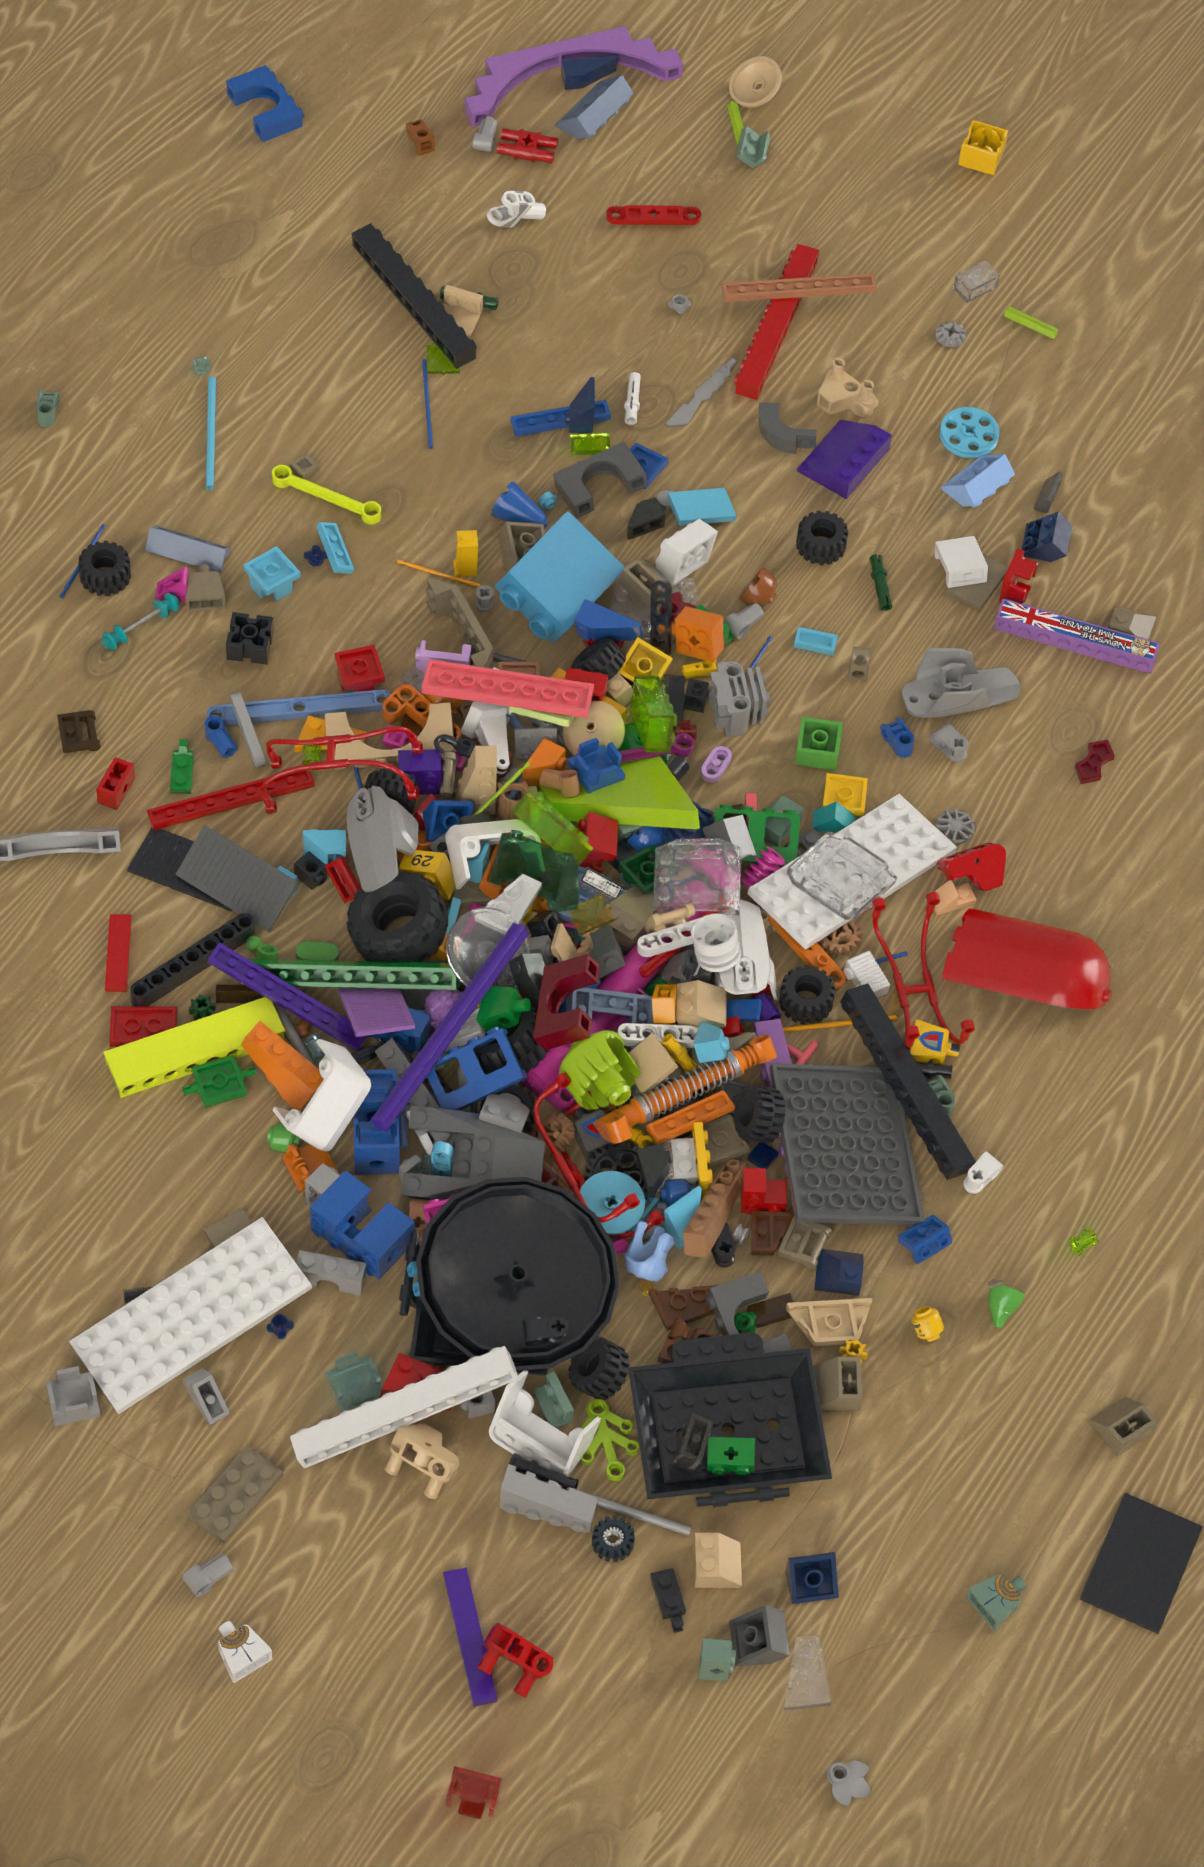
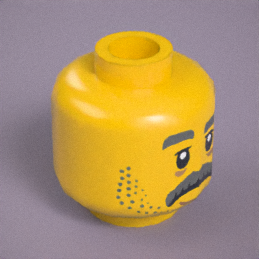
[911,1306,944,1342]

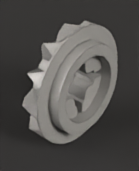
[935,321,966,347]

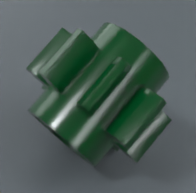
[189,994,216,1021]

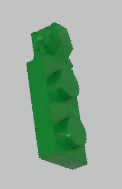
[170,739,194,794]

